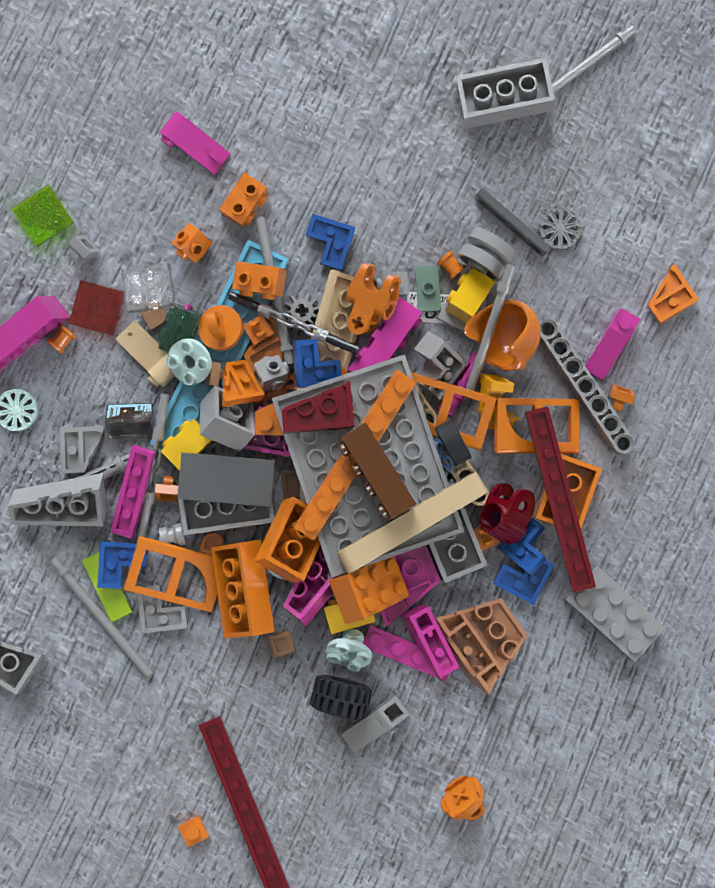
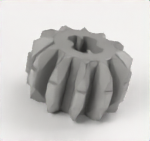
[284,292,320,331]

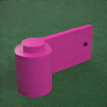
[159,111,231,175]

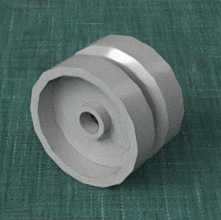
[457,227,516,282]

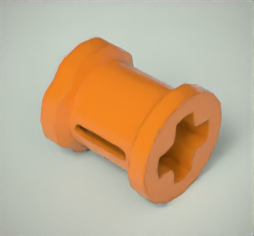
[437,250,466,281]
[47,324,77,354]

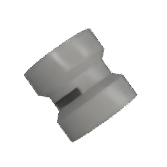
[159,523,187,546]

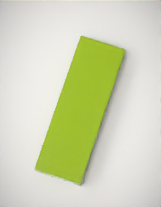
[82,552,133,622]

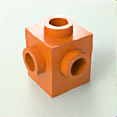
[171,223,213,264]

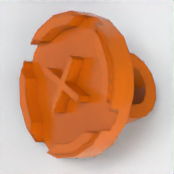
[198,305,244,351]
[441,776,485,820]

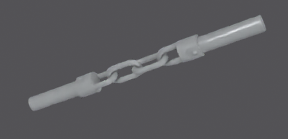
[138,394,170,537]

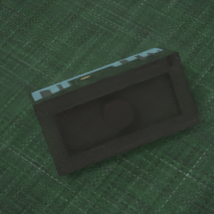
[105,403,154,439]

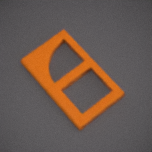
[411,372,497,451]
[494,398,580,454]
[123,536,217,613]

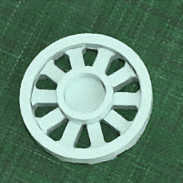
[0,389,38,432]

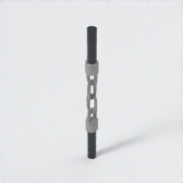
[228,291,361,355]

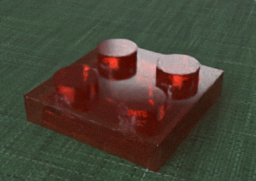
[68,280,125,336]

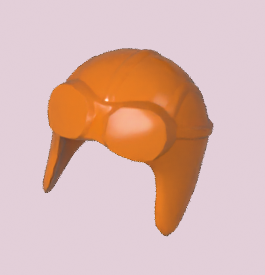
[464,300,541,371]

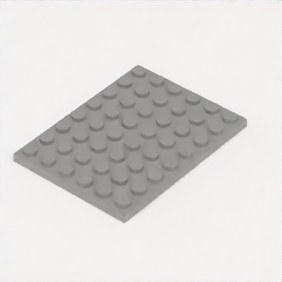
[271,355,464,577]

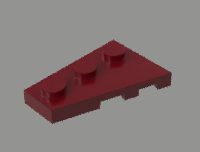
[281,380,355,434]

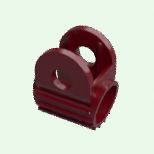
[479,483,535,545]

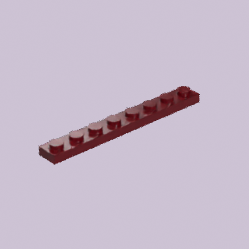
[525,406,596,593]
[198,715,290,888]

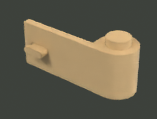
[116,320,175,388]

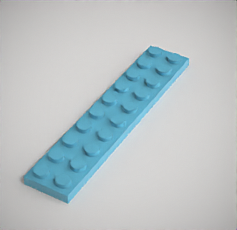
[150,240,289,450]

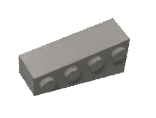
[8,473,107,527]
[0,641,45,695]

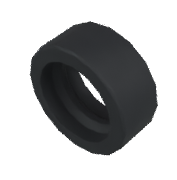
[435,419,472,466]

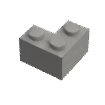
[414,331,467,400]

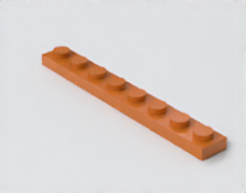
[293,369,417,540]

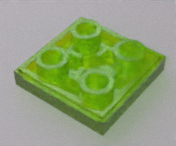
[11,184,75,247]

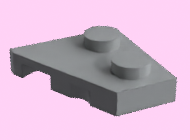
[60,426,105,474]

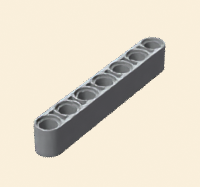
[539,319,634,455]

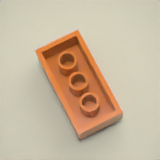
[211,540,275,638]

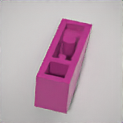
[585,308,641,381]
[401,605,459,678]

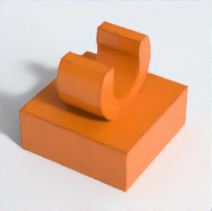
[244,315,274,346]
[609,383,635,412]
[155,475,179,502]
[473,526,500,551]

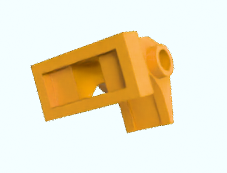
[478,373,520,430]

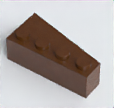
[338,422,416,523]

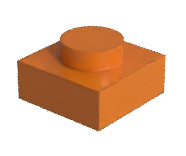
[178,815,209,847]

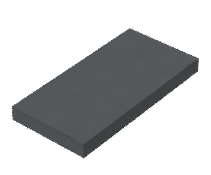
[177,452,275,507]

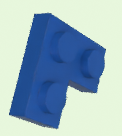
[306,214,356,271]
[292,339,342,388]
[497,517,546,576]
[97,541,146,590]
[492,560,554,605]

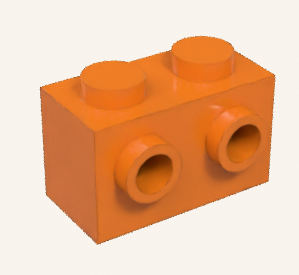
[219,172,269,229]
[232,261,287,300]

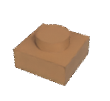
[204,362,224,387]

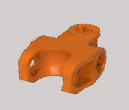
[346,263,401,335]

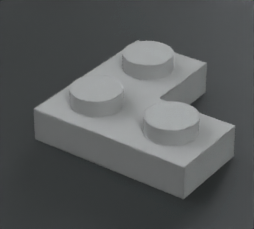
[137,585,188,634]

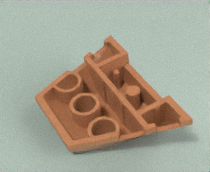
[435,598,527,695]

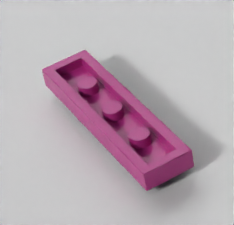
[110,445,156,539]
[363,625,449,681]

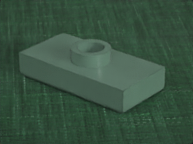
[415,266,441,313]

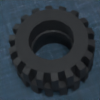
[309,675,372,720]

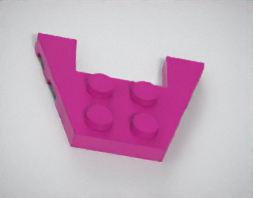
[380,545,442,626]

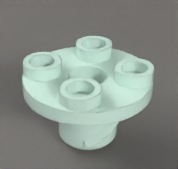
[166,339,212,386]
[326,629,372,672]

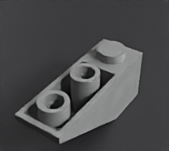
[341,693,410,753]

